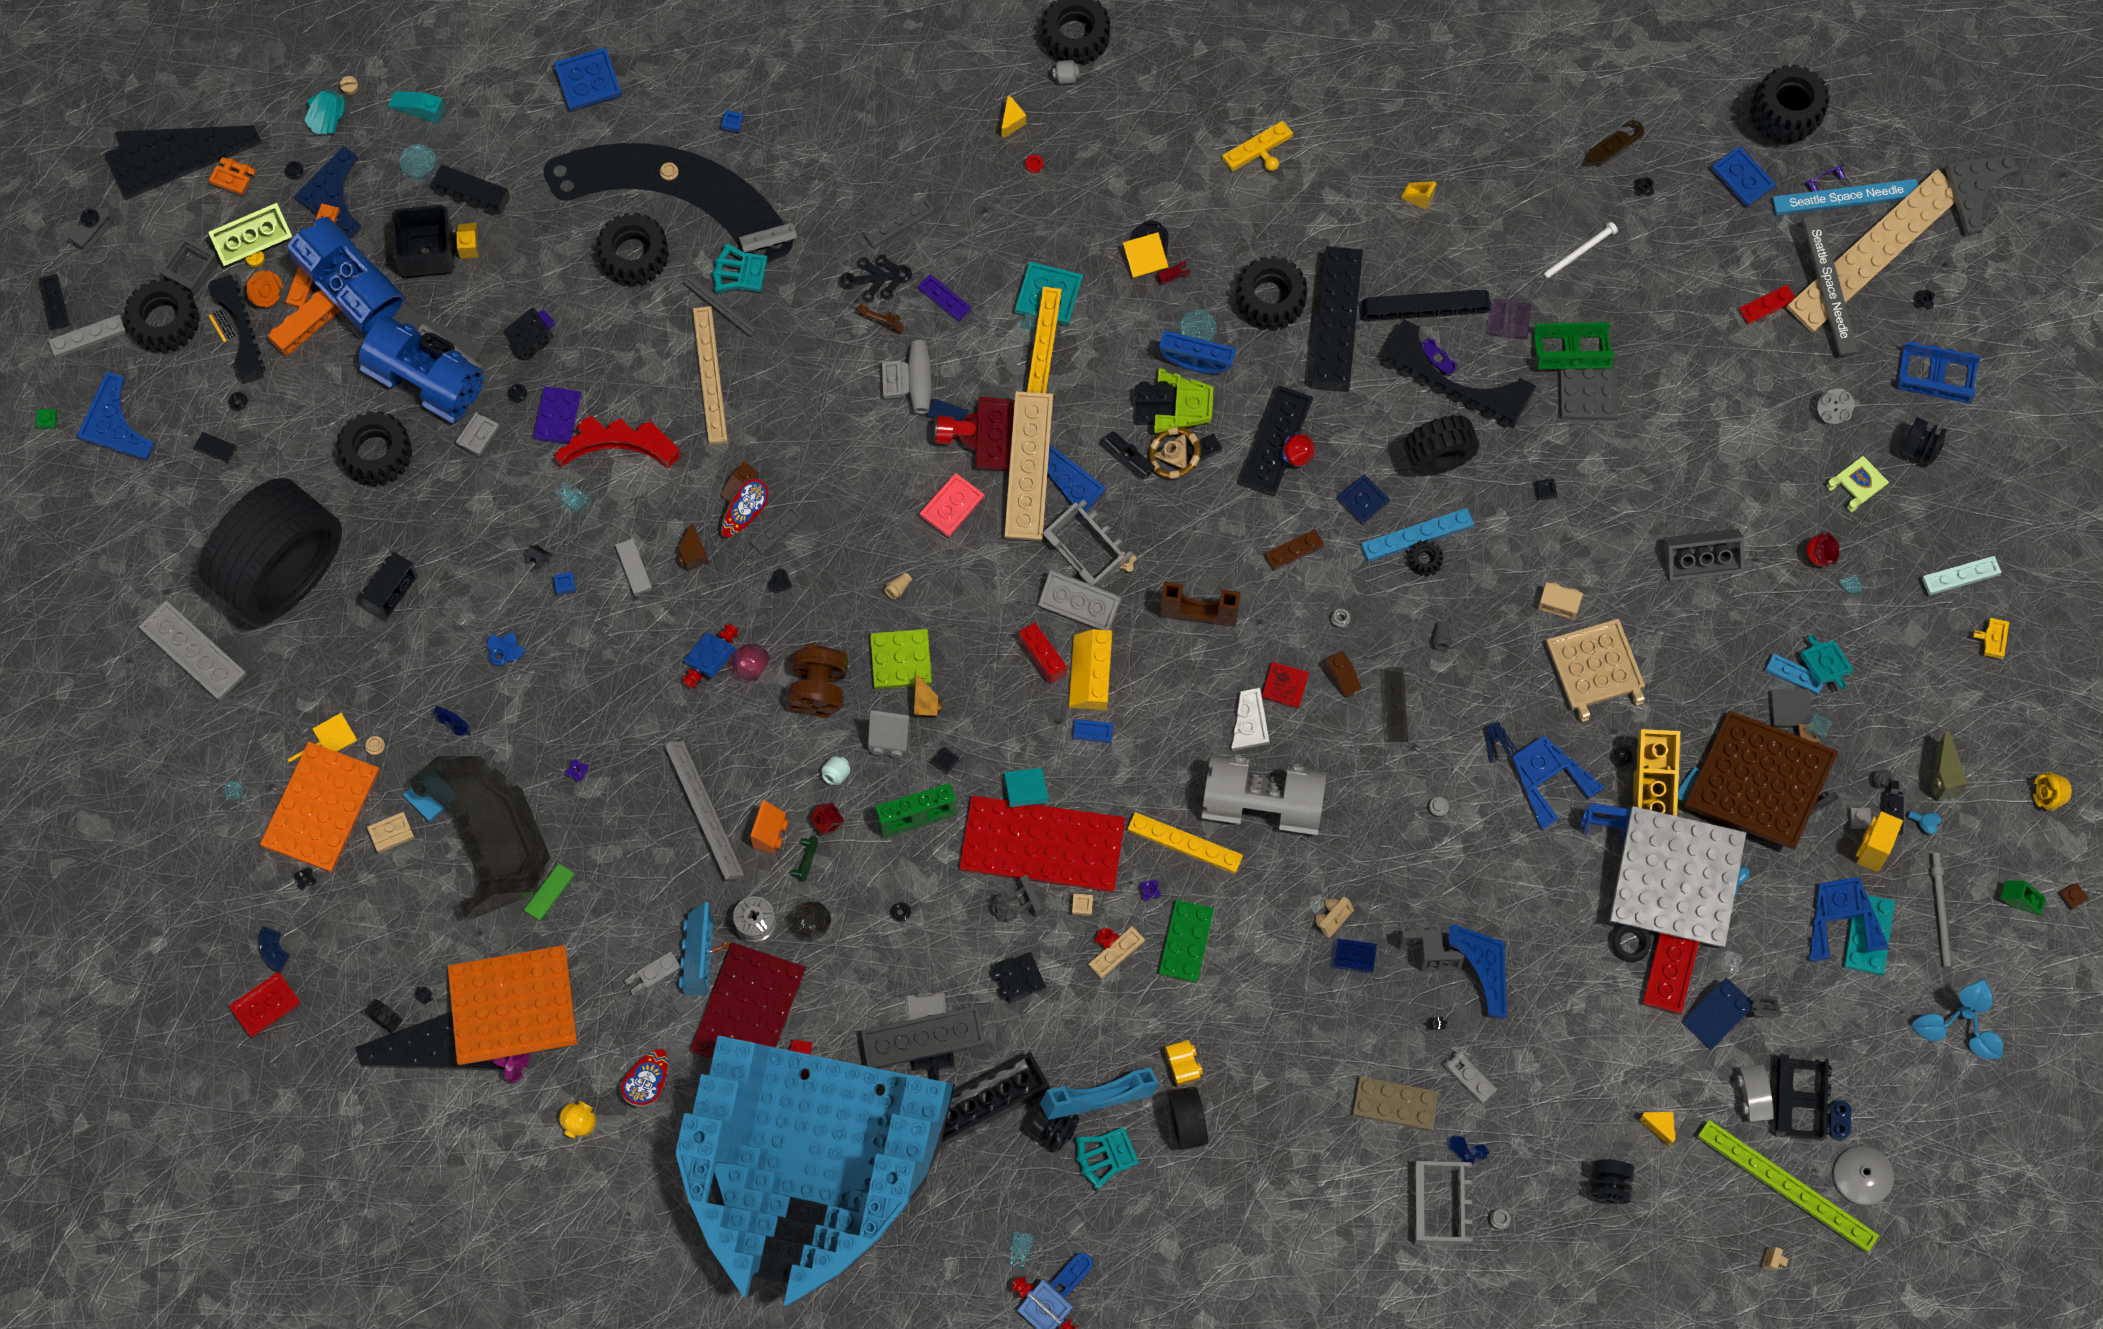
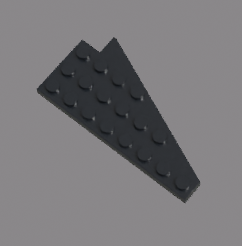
[105,125,262,200]
[356,1011,505,1071]

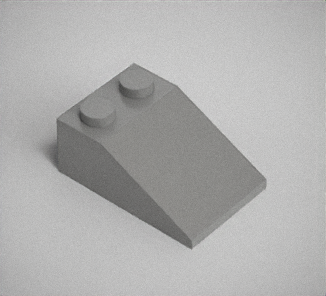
[868,710,911,758]

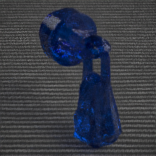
[1449,1135,1490,1164]

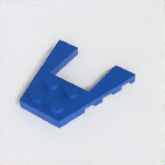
[1512,736,1605,831]
[1809,877,1889,962]

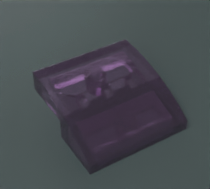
[1489,300,1531,339]

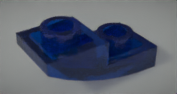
[434,706,472,736]

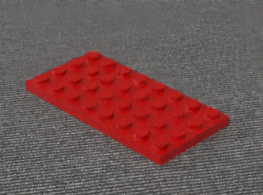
[960,795,1126,893]

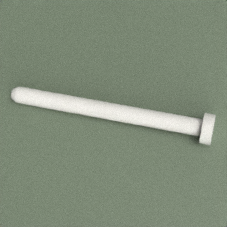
[1544,222,1618,278]

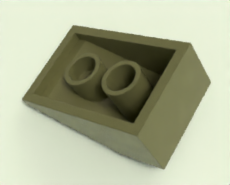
[1931,730,1968,802]

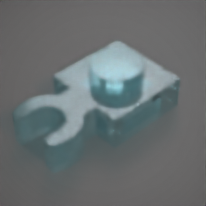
[555,482,590,514]
[1010,1231,1034,1269]

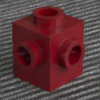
[809,803,845,835]

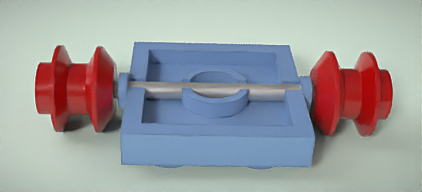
[1011,1276,1079,1329]

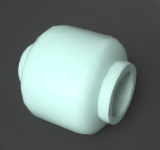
[822,756,850,785]

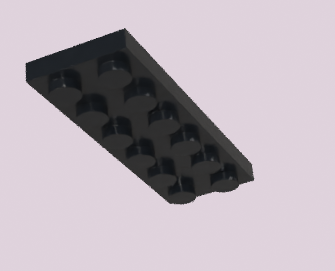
[1240,385,1313,496]

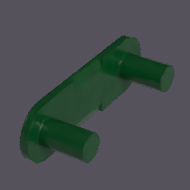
[791,836,818,882]

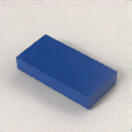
[1073,719,1113,743]

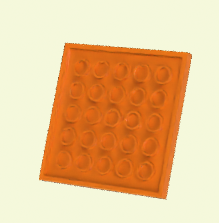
[448,945,578,1065]

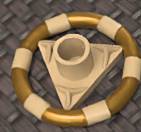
[1148,427,1201,479]

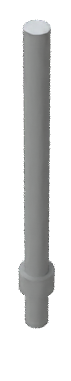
[1932,852,1951,968]

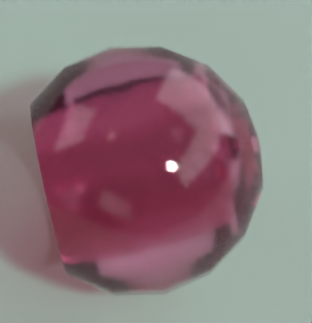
[733,643,770,681]

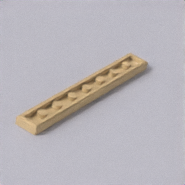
[693,306,728,445]

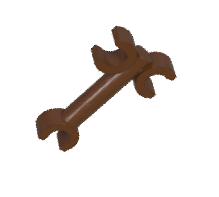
[857,304,904,335]

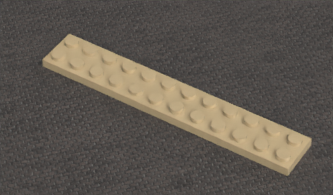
[1786,169,1955,333]

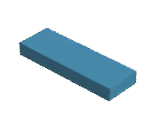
[1765,653,1823,696]

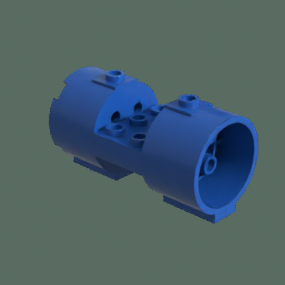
[287,217,405,335]
[359,316,484,423]

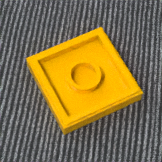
[1123,232,1169,279]

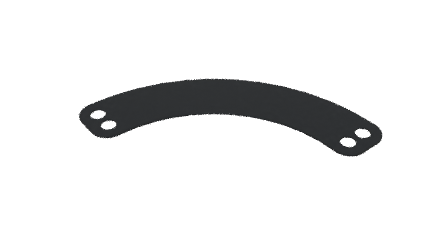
[544,143,793,263]

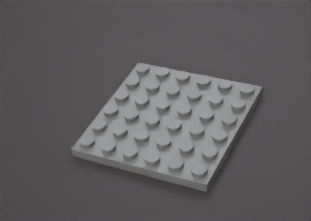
[1609,806,1746,948]

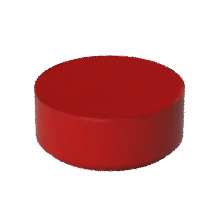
[1025,155,1044,173]

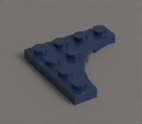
[294,146,362,240]

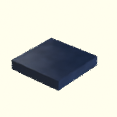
[1337,474,1390,525]

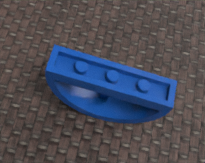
[1159,330,1236,374]

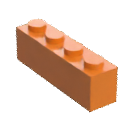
[268,290,341,357]

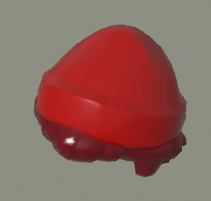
[1806,532,1840,567]

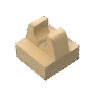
[1761,1247,1788,1271]

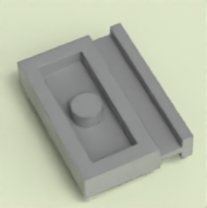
[456,412,500,457]

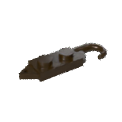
[1585,120,1644,166]

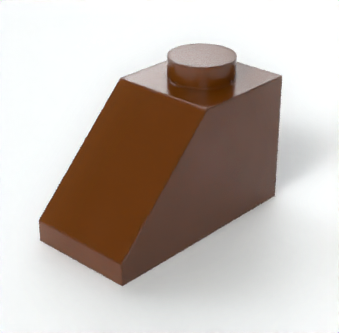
[721,461,760,503]
[678,524,709,571]
[1325,650,1362,698]

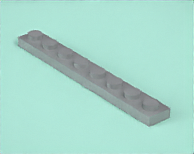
[666,741,744,880]

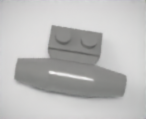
[882,340,932,414]

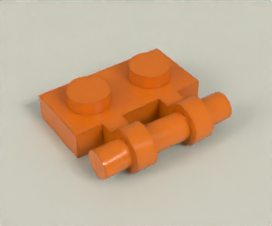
[209,157,256,196]

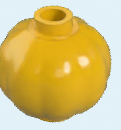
[559,1101,597,1139]

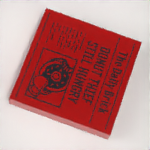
[1262,662,1309,709]

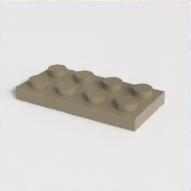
[1353,1076,1438,1132]

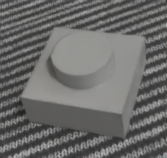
[1850,808,1871,829]

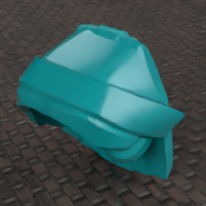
[304,90,347,135]

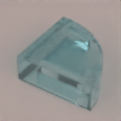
[1838,575,1864,595]

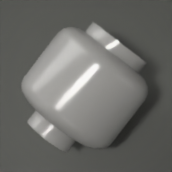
[1053,60,1080,84]

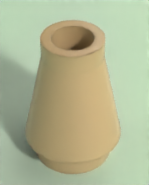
[884,572,912,600]

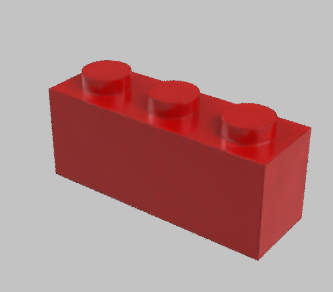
[1019,622,1067,684]

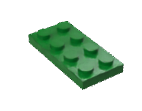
[1159,900,1214,984]

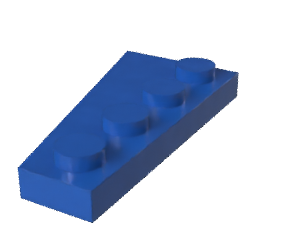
[1047,445,1107,518]

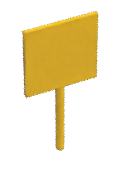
[288,713,357,762]

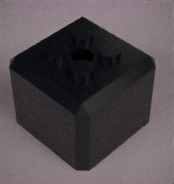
[391,204,455,277]

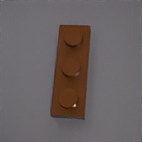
[1265,529,1324,571]

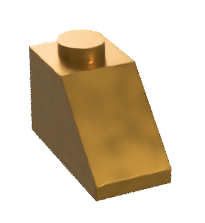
[914,676,942,716]

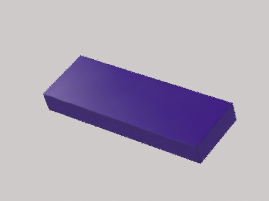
[918,274,972,322]

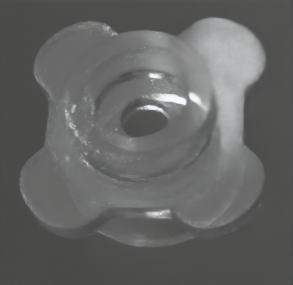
[1721,951,1743,973]

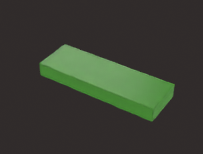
[524,863,575,922]

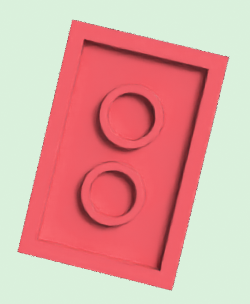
[920,473,985,538]

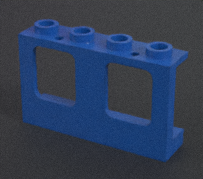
[1897,341,1981,404]

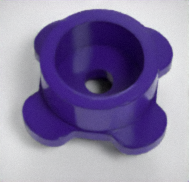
[566,759,589,781]
[1139,880,1161,901]

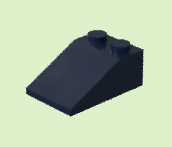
[1682,977,1754,1050]

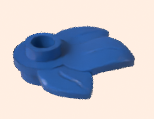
[487,632,525,666]

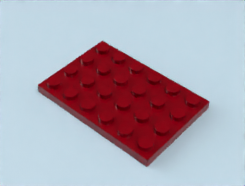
[690,942,806,1060]

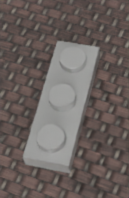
[739,223,797,252]

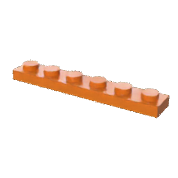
[285,203,340,308]

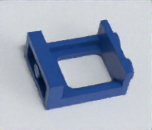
[1580,803,1631,840]

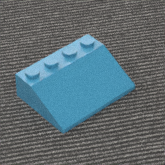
[679,902,713,996]

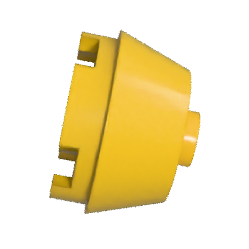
[2033,772,2072,811]

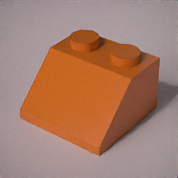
[750,800,789,854]

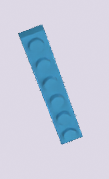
[1361,508,1474,562]

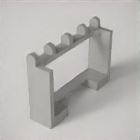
[1043,500,1134,587]
[1414,1161,1473,1246]

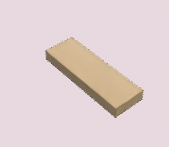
[1088,926,1145,980]

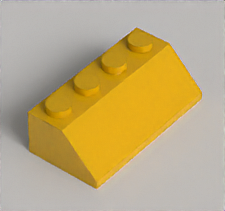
[1069,629,1112,710]

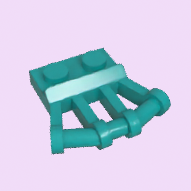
[712,243,768,294]
[1075,1127,1139,1191]

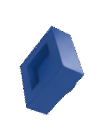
[721,110,744,133]
[554,572,576,595]

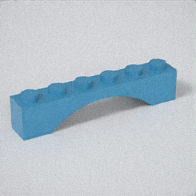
[1040,1067,1159,1120]

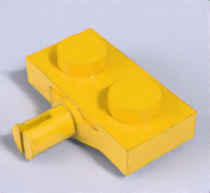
[1973,618,2009,659]

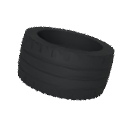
[1168,1087,1208,1150]

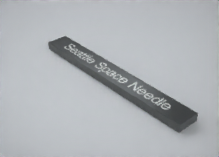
[1802,214,1858,356]

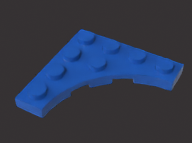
[77,372,155,461]
[1449,925,1507,1019]

